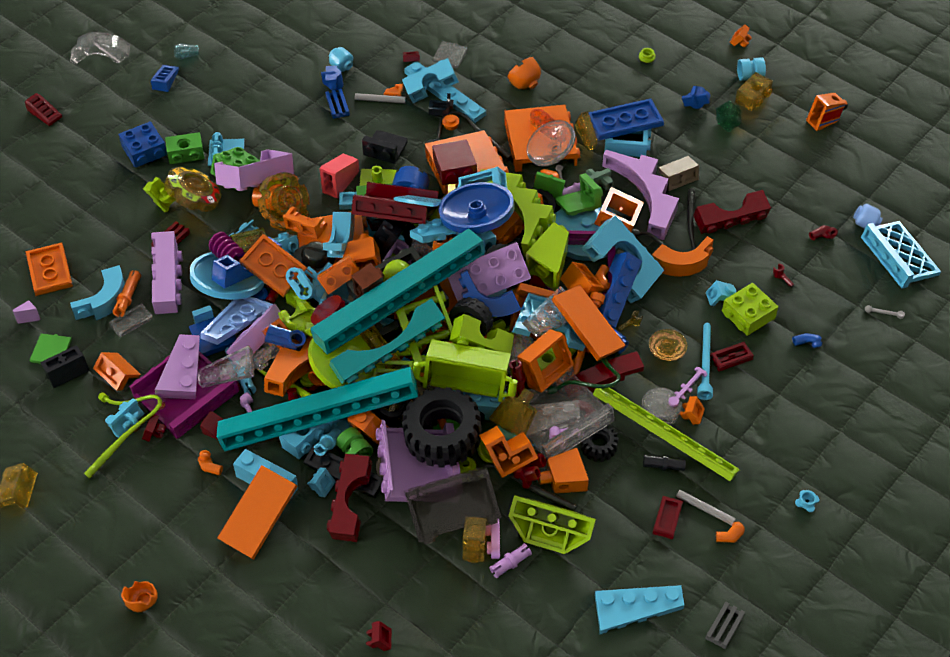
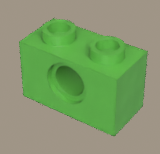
[165,132,205,164]

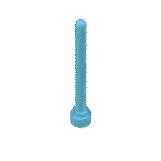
[697,323,713,400]

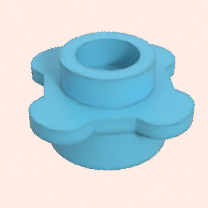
[795,490,819,512]

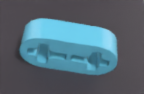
[286,267,316,300]

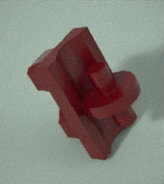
[512,453,547,489]

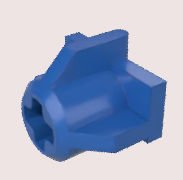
[321,65,344,91]
[682,86,711,109]

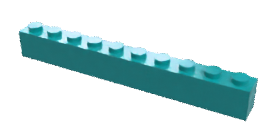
[310,228,485,355]
[217,367,418,452]

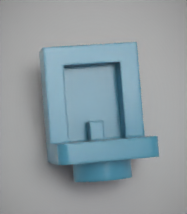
[706,280,736,306]

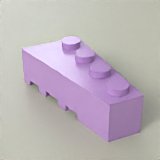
[151,231,183,314]

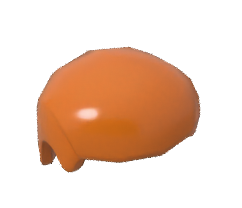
[121,581,158,612]

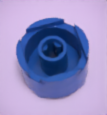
[392,166,430,190]

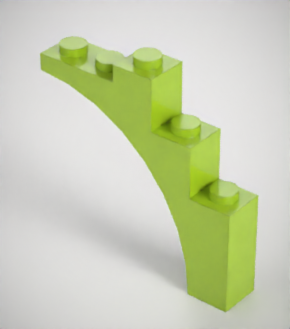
[480,169,556,257]

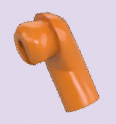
[595,264,611,291]
[198,450,223,476]
[716,522,745,543]

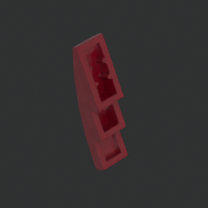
[562,351,644,399]

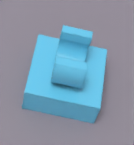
[307,467,336,497]

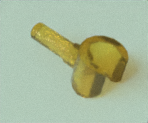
[618,310,643,331]

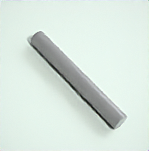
[355,93,406,103]
[676,490,736,526]

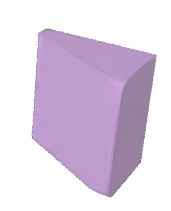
[13,301,40,324]

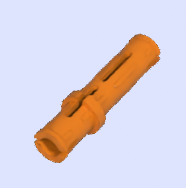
[113,270,141,317]

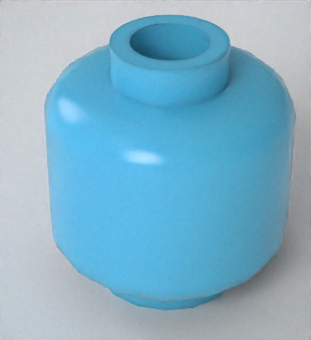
[329,47,353,72]

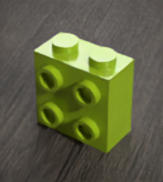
[722,283,779,336]

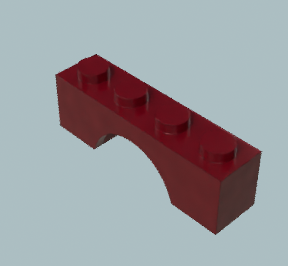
[693,190,771,234]
[327,453,373,542]

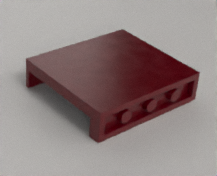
[352,182,439,224]

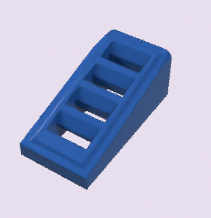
[151,65,179,92]

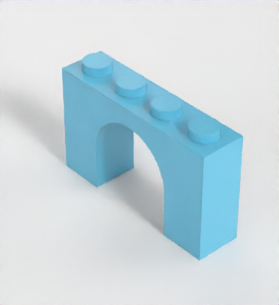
[581,215,664,303]

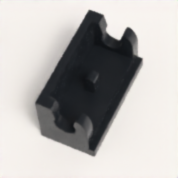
[373,219,403,261]
[40,345,90,388]

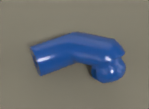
[792,333,822,348]

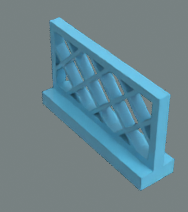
[861,221,941,288]

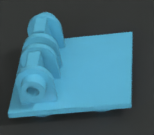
[208,132,245,166]

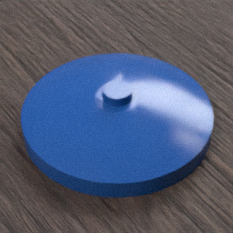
[439,182,515,234]

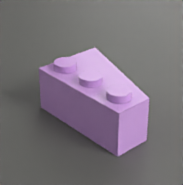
[155,334,200,399]

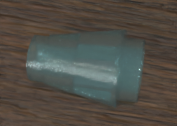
[174,43,199,60]

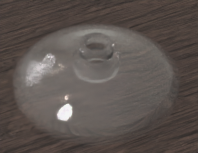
[527,120,576,166]

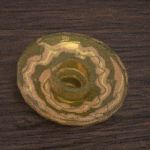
[649,329,688,361]

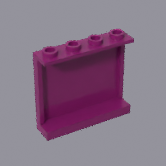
[129,351,239,439]

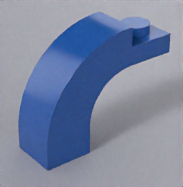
[459,269,521,317]

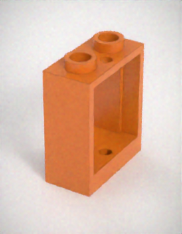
[594,187,644,232]
[517,329,574,393]

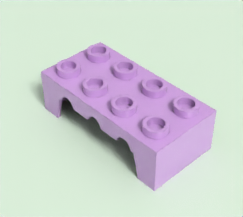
[214,149,294,191]
[448,242,531,302]

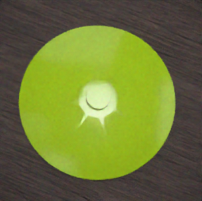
[308,330,385,389]

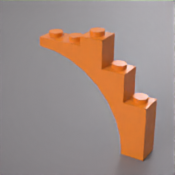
[264,336,385,397]

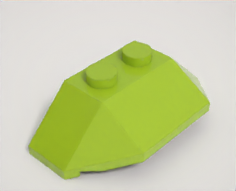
[509,495,596,554]

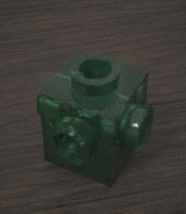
[716,100,742,132]

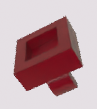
[142,414,166,441]
[366,621,392,651]

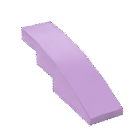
[226,304,280,367]

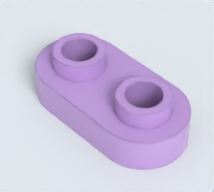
[487,519,500,559]

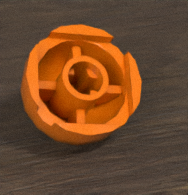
[507,57,541,90]

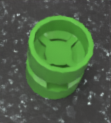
[336,427,373,457]

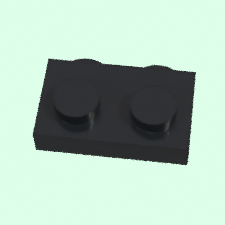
[362,130,408,164]

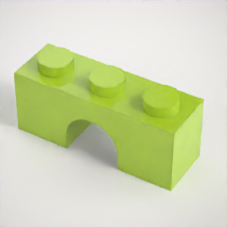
[450,314,514,353]

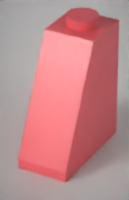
[320,153,359,199]

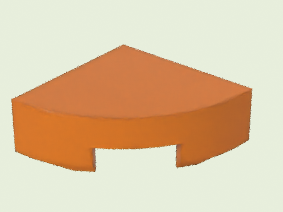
[384,84,403,96]

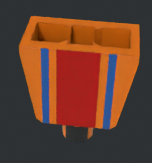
[806,93,848,131]

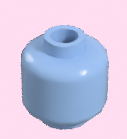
[853,204,882,229]

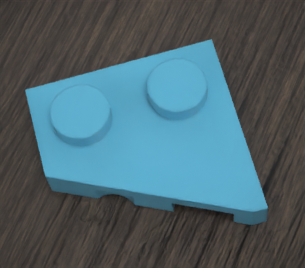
[410,218,460,243]

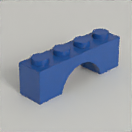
[212,237,282,289]
[598,252,642,328]

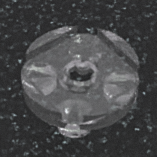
[242,342,279,373]

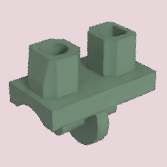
[586,168,614,191]

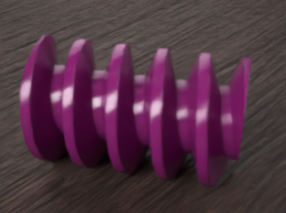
[209,232,246,262]

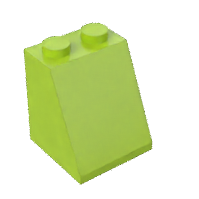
[526,222,569,292]

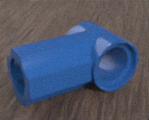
[265,324,306,351]

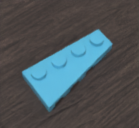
[595,585,685,634]

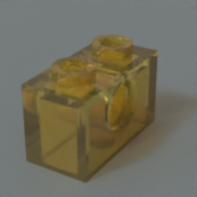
[735,72,773,111]
[463,517,487,563]

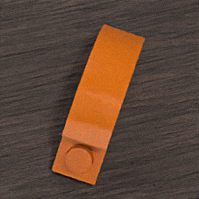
[652,236,713,277]

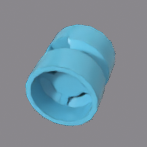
[737,57,766,81]

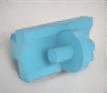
[105,398,144,438]

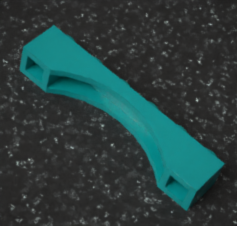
[329,298,445,385]

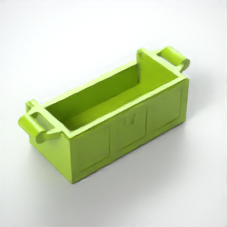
[412,339,518,402]

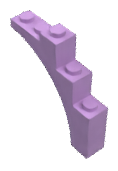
[602,150,679,240]

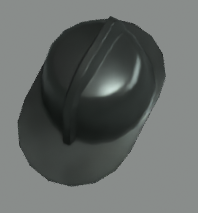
[292,241,335,271]

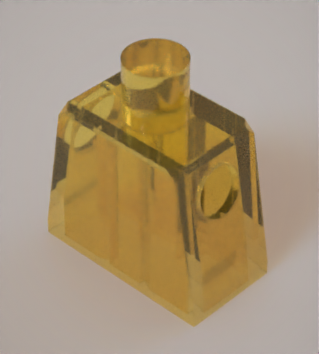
[489,388,537,436]

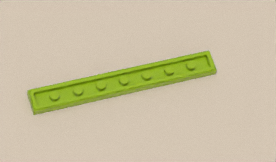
[593,388,739,481]

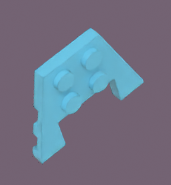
[512,293,586,351]

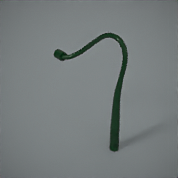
[547,357,621,395]

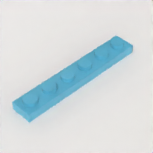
[404,61,486,123]

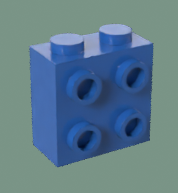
[118,121,167,168]

